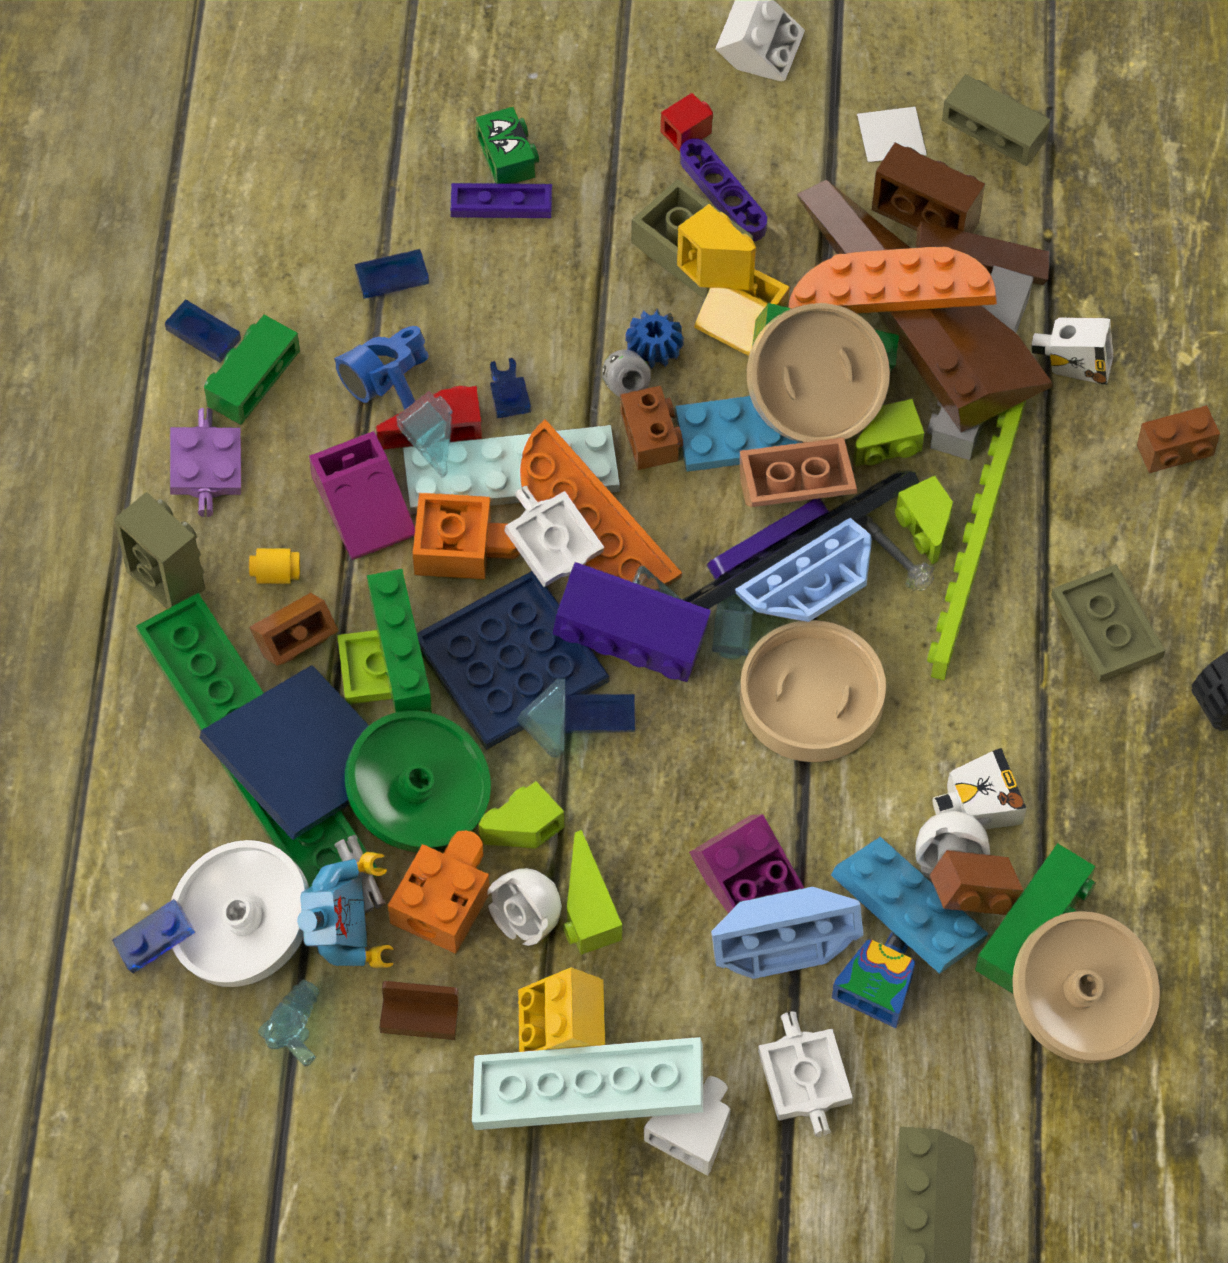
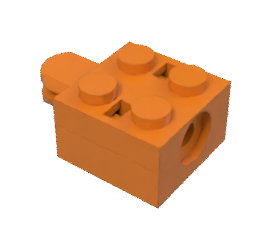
[413,493,520,579]
[388,830,490,954]

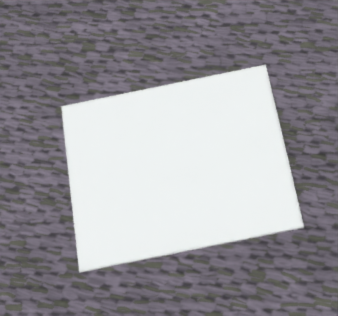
[857,107,927,162]

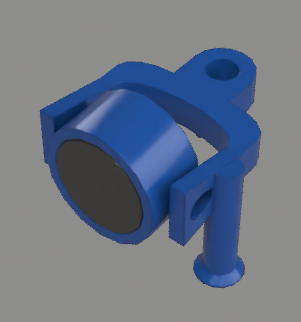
[334,326,429,410]

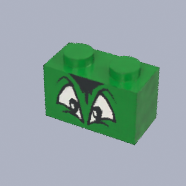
[475,107,539,184]

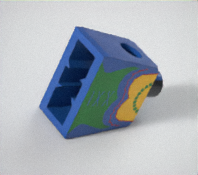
[832,932,916,1028]

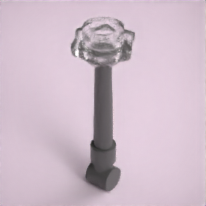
[855,514,935,591]

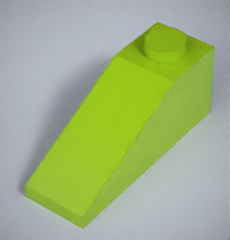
[563,830,622,955]

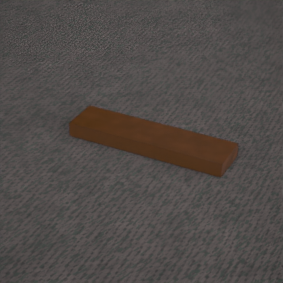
[916,221,1049,286]

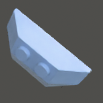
[735,518,872,622]
[711,887,863,979]

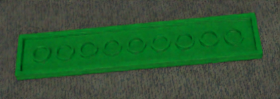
[136,593,378,887]

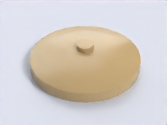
[1013,911,1160,1063]

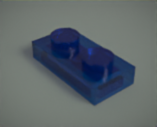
[354,249,429,299]
[165,299,241,363]
[562,694,635,733]
[112,899,195,974]

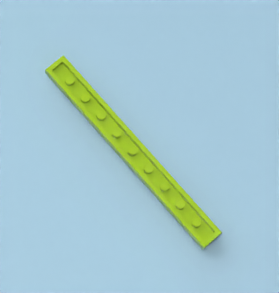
[927,400,1026,681]

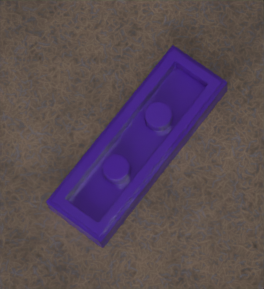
[450,183,552,218]

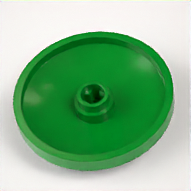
[345,710,491,852]

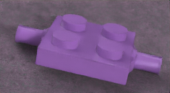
[170,408,241,517]

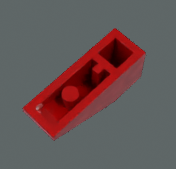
[376,386,482,450]

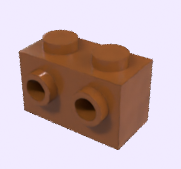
[620,386,683,470]
[1137,405,1220,474]
[249,593,339,666]
[929,850,1023,915]

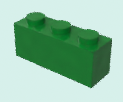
[204,314,300,425]

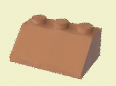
[740,437,857,507]

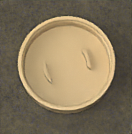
[747,303,890,443]
[740,620,886,762]

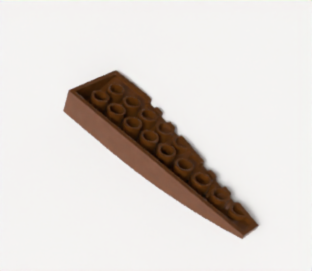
[797,180,1053,433]

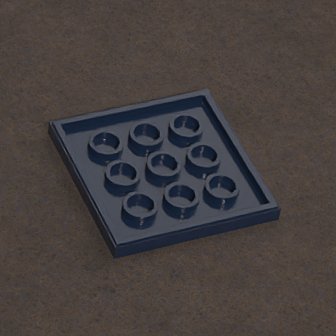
[417,571,610,750]
[199,665,369,840]

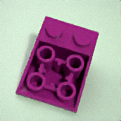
[309,431,415,560]
[689,814,804,914]

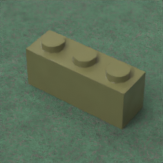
[942,74,1050,166]

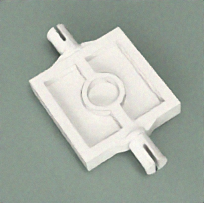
[504,486,604,587]
[758,1012,853,1137]

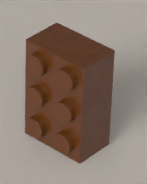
[871,142,985,233]

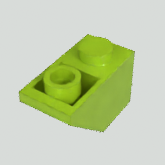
[853,399,925,467]
[895,475,953,564]
[479,781,565,849]

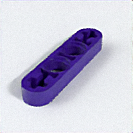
[680,139,767,241]
[706,498,829,579]

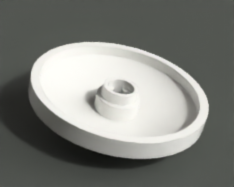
[167,840,309,987]

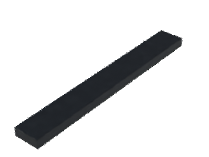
[682,471,920,609]

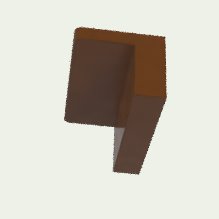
[379,981,460,1040]

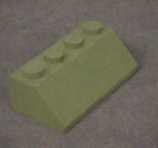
[891,1126,974,1263]

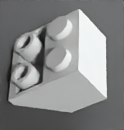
[715,0,805,82]

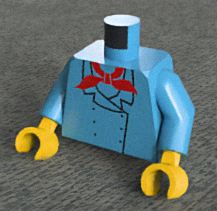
[297,852,394,969]

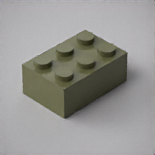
[631,179,753,299]
[114,492,205,609]

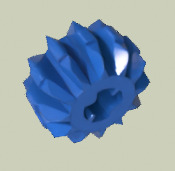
[625,308,684,369]

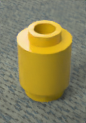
[249,548,300,584]

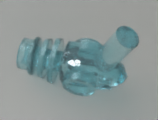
[258,980,320,1067]

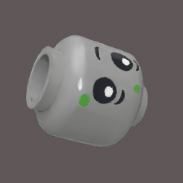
[602,350,651,397]

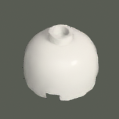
[915,811,990,879]
[487,868,562,946]

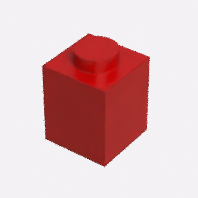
[660,93,713,152]

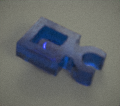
[490,358,531,419]

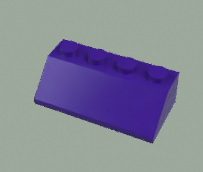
[552,562,711,682]

